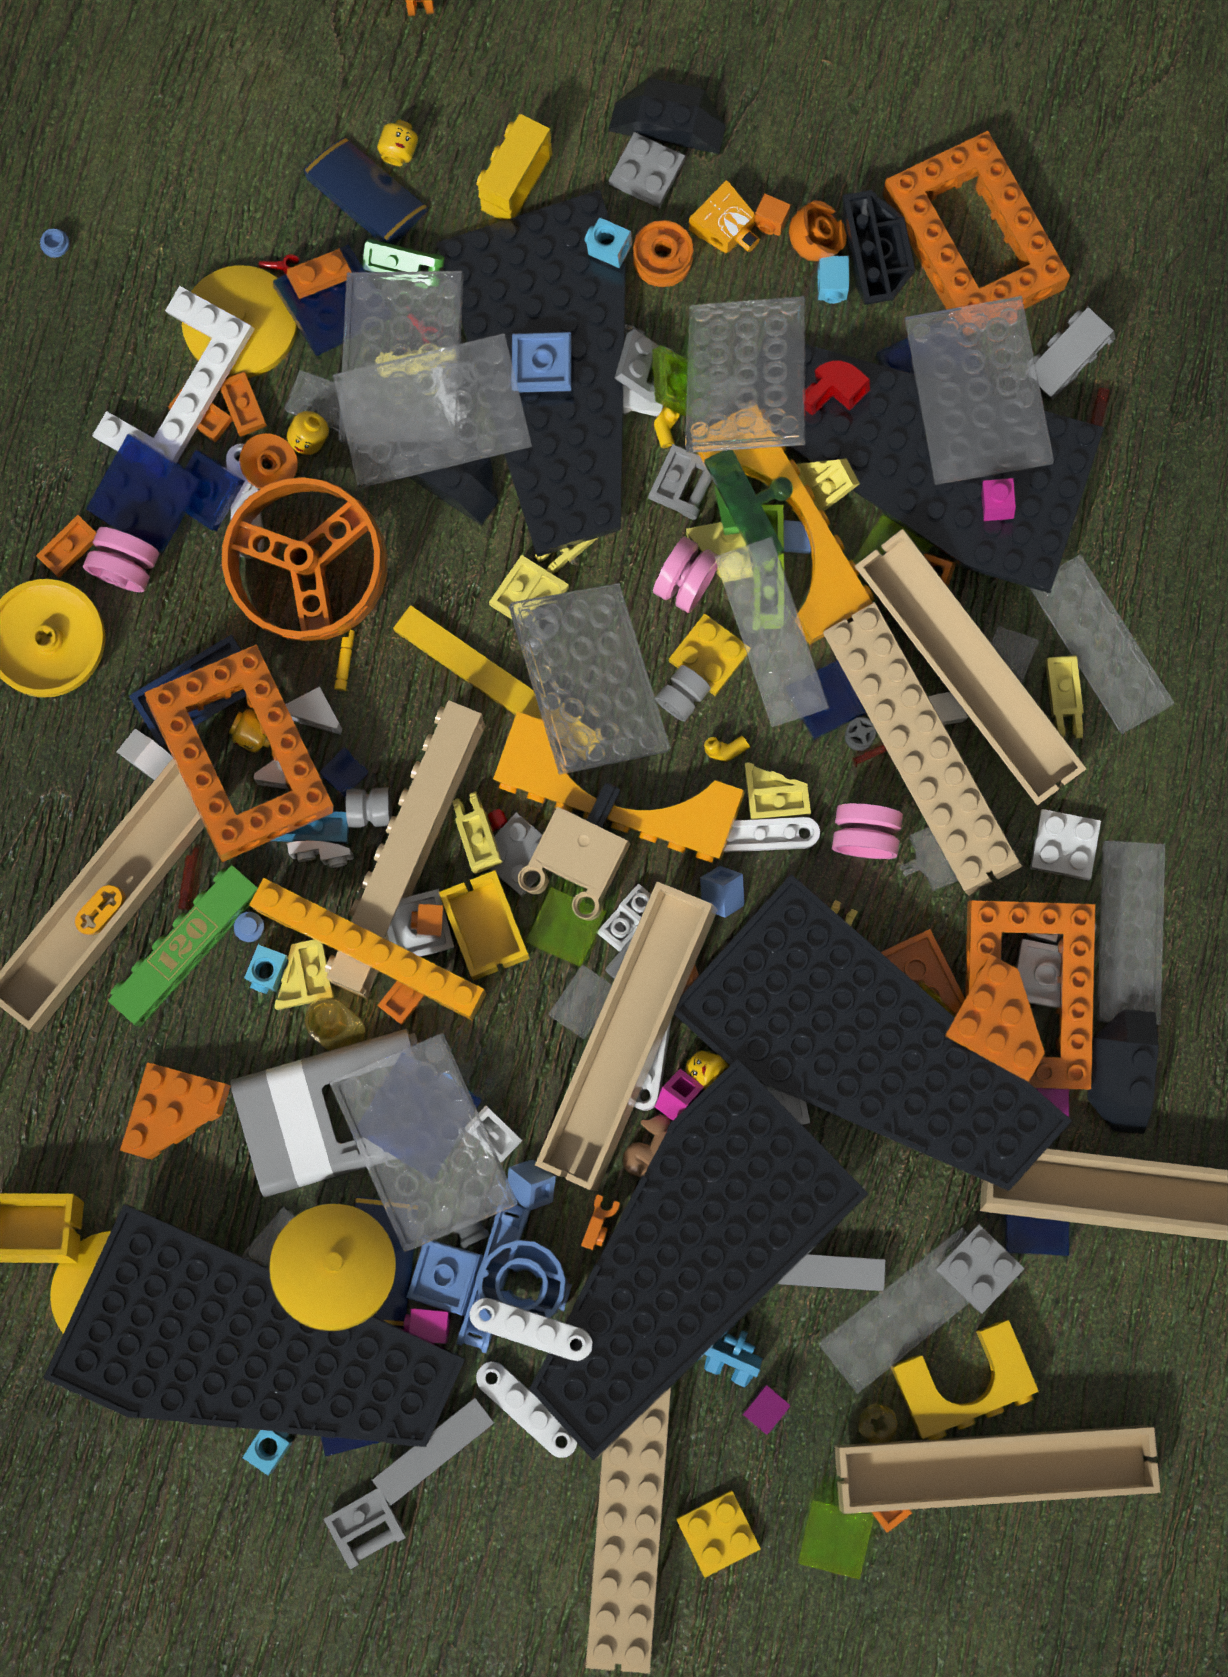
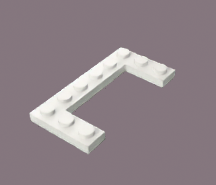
[92,286,254,479]

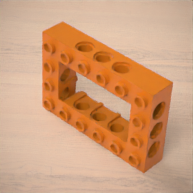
[883,131,1070,339]
[144,644,333,862]
[965,900,1095,1090]

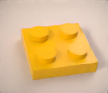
[669,613,752,696]
[676,1490,761,1578]

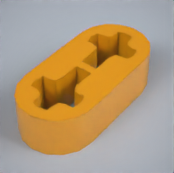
[75,885,126,935]

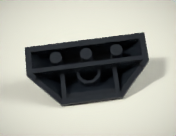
[609,78,726,154]
[842,190,915,305]
[387,427,499,526]
[1087,1009,1159,1134]

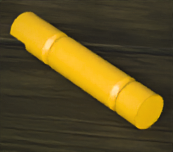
[334,630,355,691]

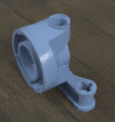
[457,1197,572,1353]

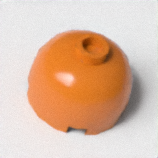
[789,200,846,262]

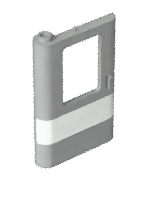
[230,1029,441,1197]

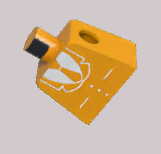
[689,180,760,253]

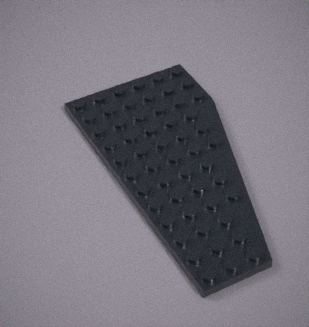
[436,190,626,557]
[739,334,1104,594]
[674,874,1072,1191]
[529,1059,869,1461]
[43,1204,465,1447]

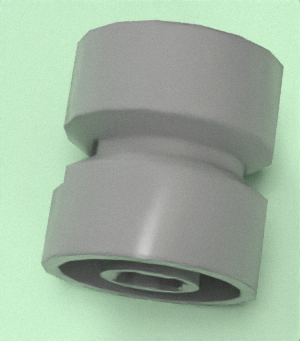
[655,665,711,722]
[346,787,392,828]

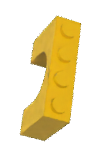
[891,1319,1039,1440]

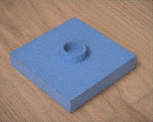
[512,332,571,393]
[406,1238,483,1316]

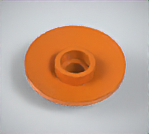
[239,433,298,489]

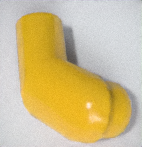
[654,404,681,448]
[704,735,750,762]

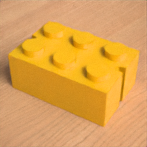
[477,114,552,221]
[439,870,530,981]
[0,1193,84,1263]

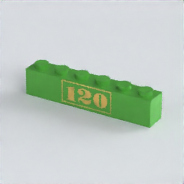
[108,865,258,1028]

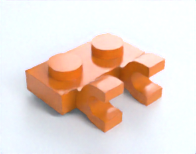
[581,1194,621,1250]

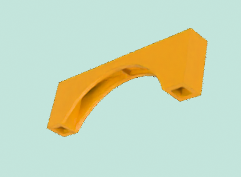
[693,404,874,645]
[493,711,745,863]
[249,878,486,1021]

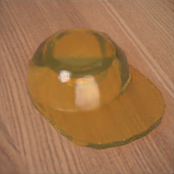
[305,997,366,1051]

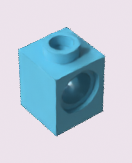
[585,217,632,268]
[818,256,849,303]
[244,944,288,994]
[242,1430,294,1475]

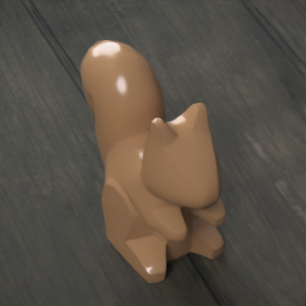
[622,1114,671,1177]

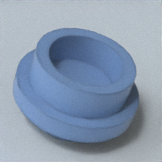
[40,229,70,258]
[234,912,264,942]

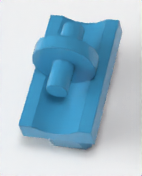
[704,1330,763,1387]

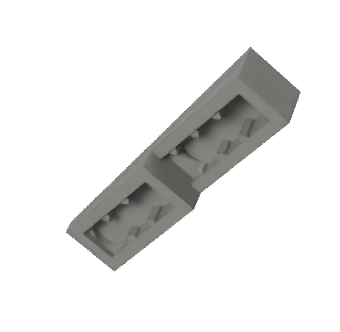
[778,1254,885,1291]
[372,1398,494,1506]

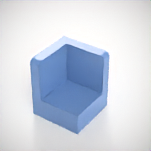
[700,866,744,918]
[506,1160,556,1211]

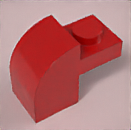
[803,361,870,416]

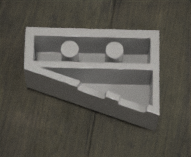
[1026,307,1116,400]

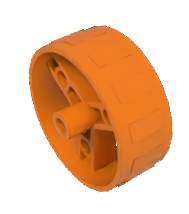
[222,477,388,642]

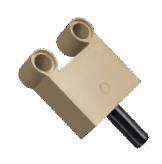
[518,783,630,921]

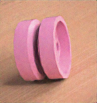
[83,527,160,592]
[653,536,721,613]
[832,803,903,859]

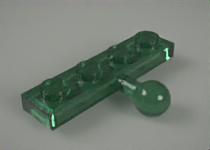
[704,447,793,566]

